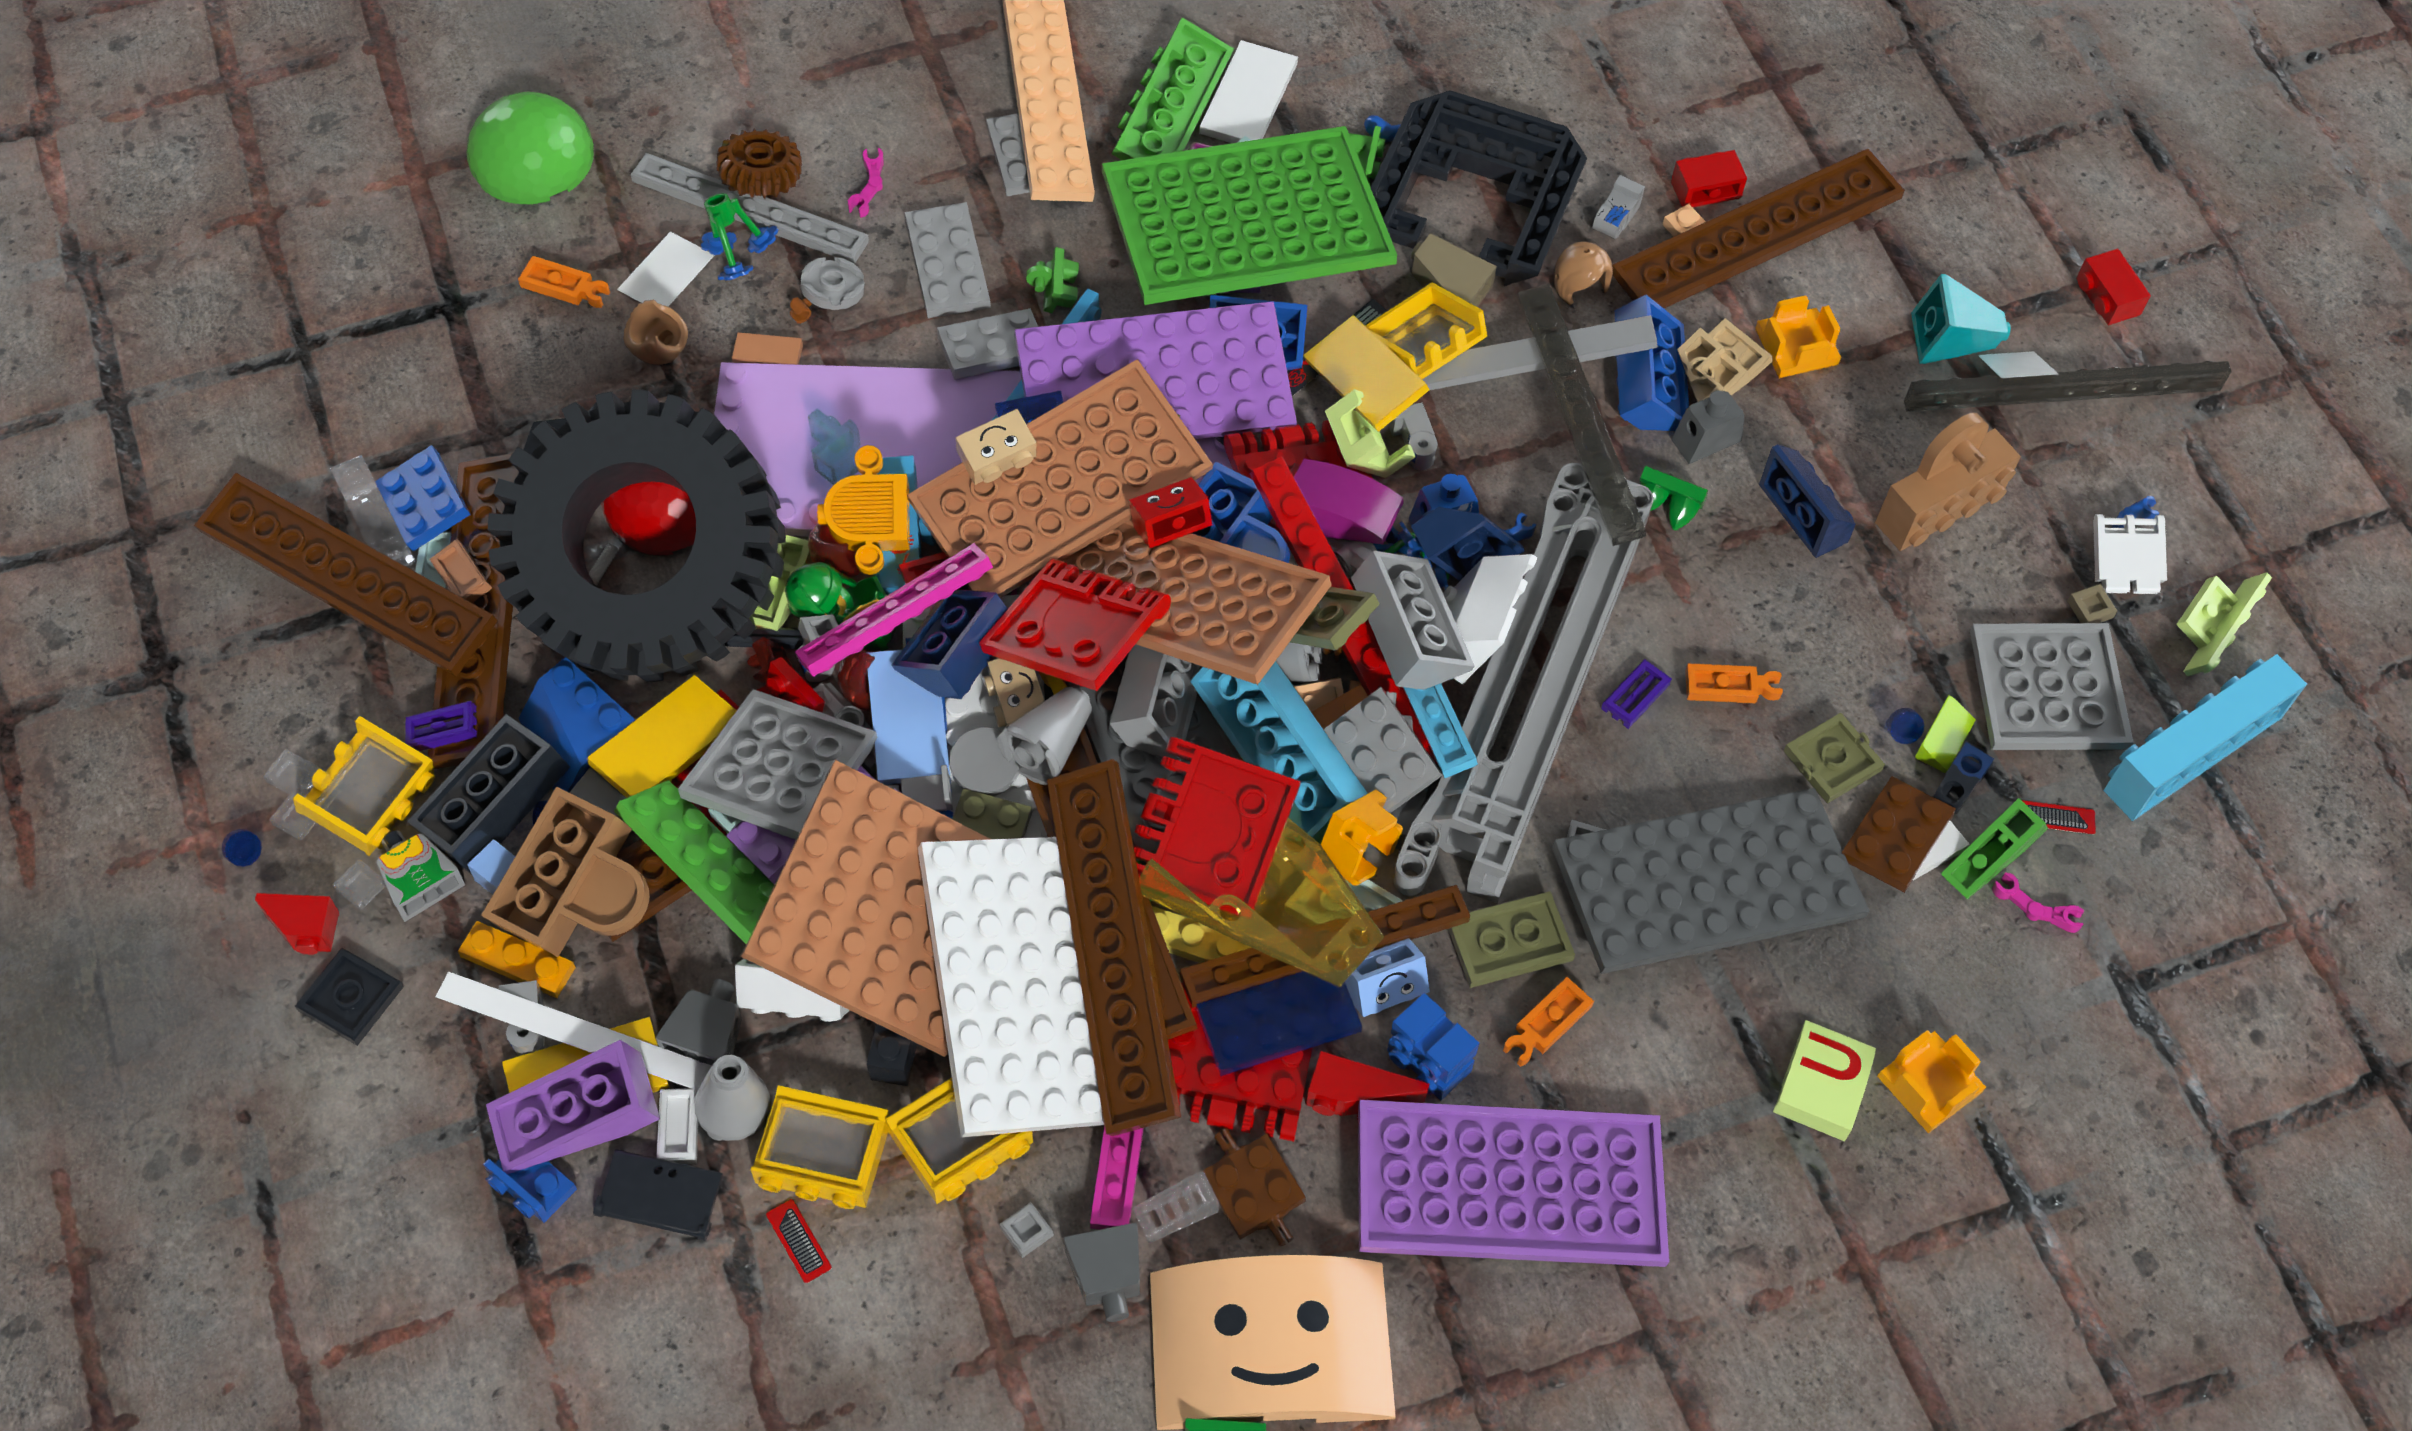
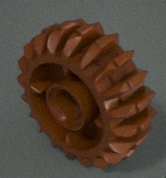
[716,128,802,199]

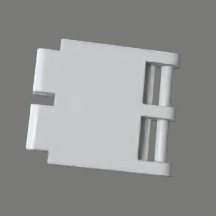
[2093,514,2167,594]

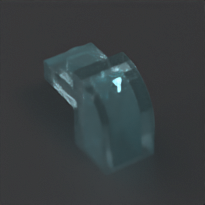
[808,408,861,485]

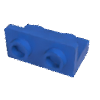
[483,1158,577,1223]

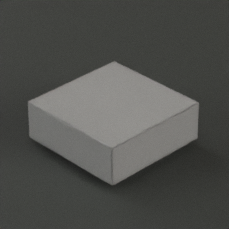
[999,1202,1054,1258]

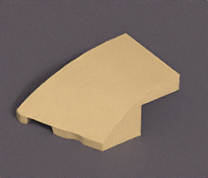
[1677,318,1772,402]

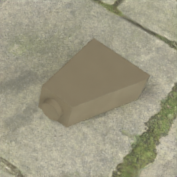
[1411,233,1497,307]

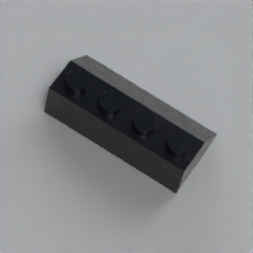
[407,714,570,875]

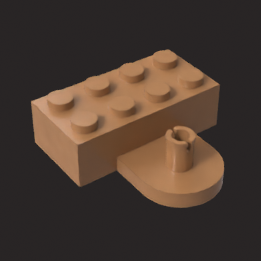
[1875,413,2021,551]
[481,787,649,957]

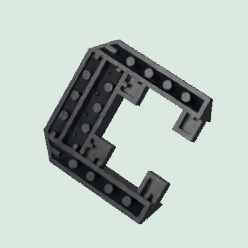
[1371,90,1587,286]

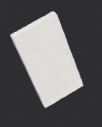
[1199,40,1298,143]

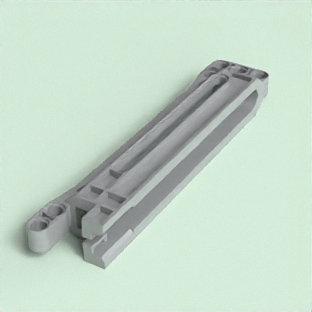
[1393,463,1654,903]

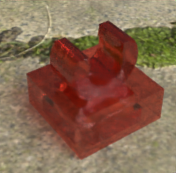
[747,637,792,683]

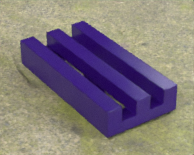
[1601,659,1672,729]
[405,701,477,751]

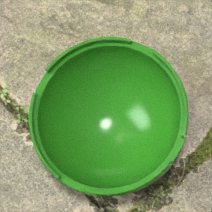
[467,92,594,204]

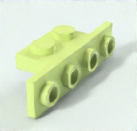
[2176,572,2272,676]

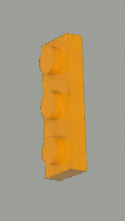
[458,921,576,998]

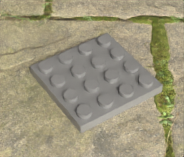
[1970,623,2134,750]
[678,689,877,840]

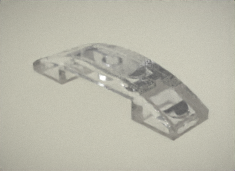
[330,455,416,567]

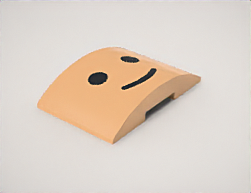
[1150,1255,1395,1430]

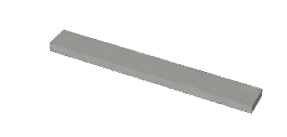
[631,153,869,264]
[1415,315,1657,390]

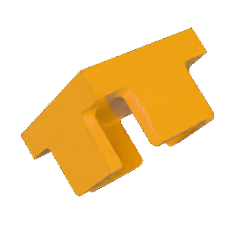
[1755,295,1841,378]
[1312,789,1403,886]
[1877,1030,1986,1133]

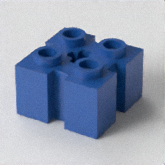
[1387,993,1480,1100]

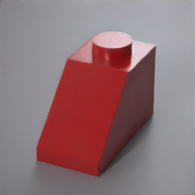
[255,893,339,955]

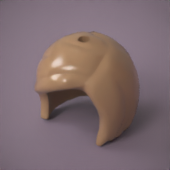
[1554,241,1613,305]
[623,299,688,365]

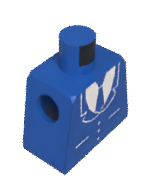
[1409,474,1479,525]

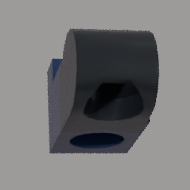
[1933,742,1994,814]

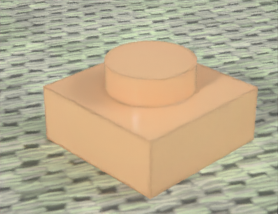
[1662,204,1706,237]

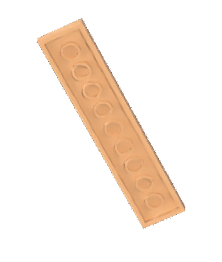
[1002,0,1095,202]

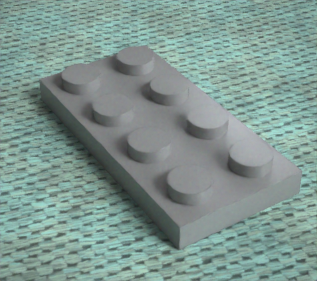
[905,202,991,318]

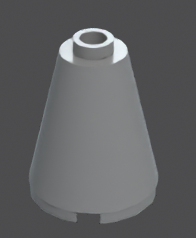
[997,687,1092,785]

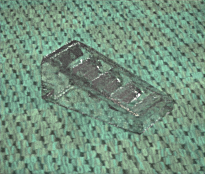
[1133,1171,1219,1243]

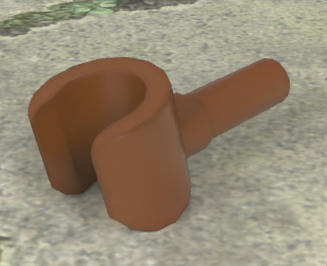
[790,297,812,324]

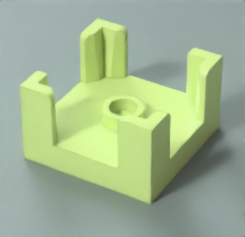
[1325,389,1415,478]

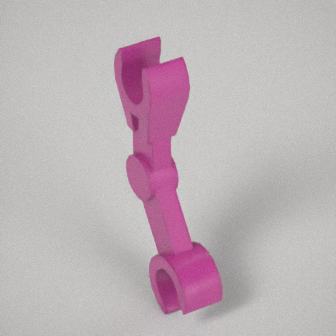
[848,148,884,218]
[1992,872,2084,933]

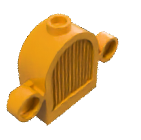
[817,445,910,575]

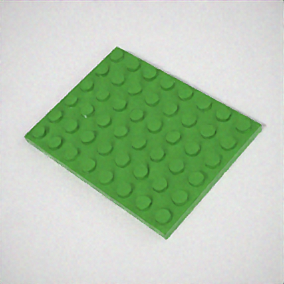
[1102,126,1397,305]

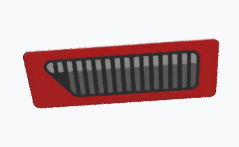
[2021,800,2096,834]
[766,1199,832,1283]

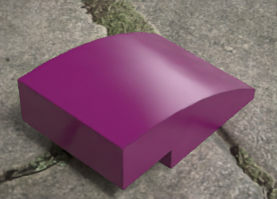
[1294,459,1404,544]

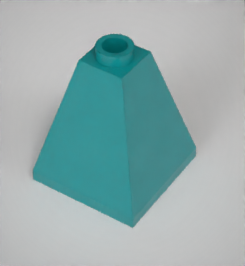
[1911,274,2011,364]

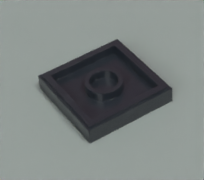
[295,948,404,1046]

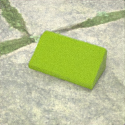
[1915,695,1976,773]

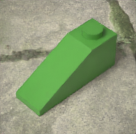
[1941,798,2048,900]

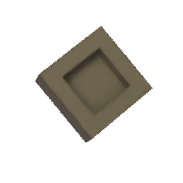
[2067,584,2117,623]

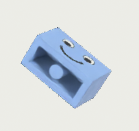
[1342,938,1430,1017]

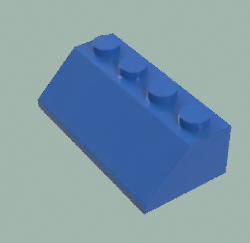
[1614,295,1689,431]

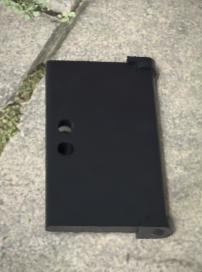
[593,1149,723,1241]

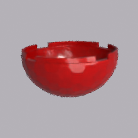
[601,482,696,556]

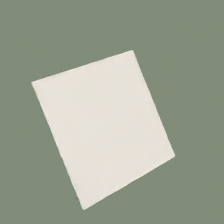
[1978,351,2058,378]

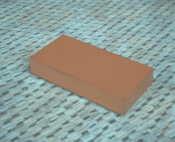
[732,332,803,365]
[430,539,492,603]

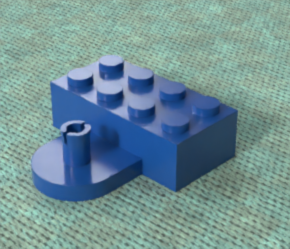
[1191,461,1290,563]

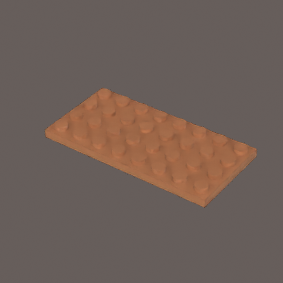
[907,359,1213,598]
[1062,519,1331,685]

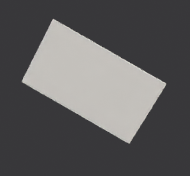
[617,232,715,307]

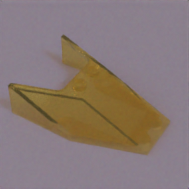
[1139,818,1384,987]

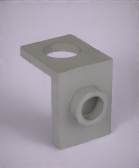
[901,765,953,812]

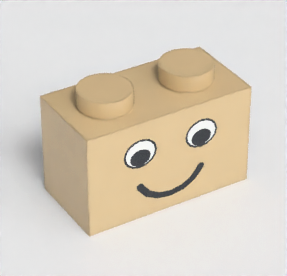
[955,409,1036,485]
[983,658,1044,728]

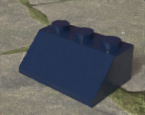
[1759,444,1856,558]
[1411,507,1525,581]
[891,589,1008,699]

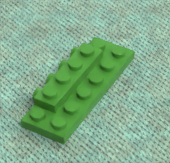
[1111,17,1234,160]

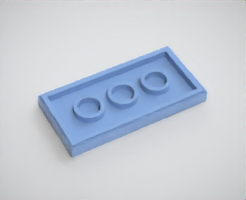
[866,650,950,785]

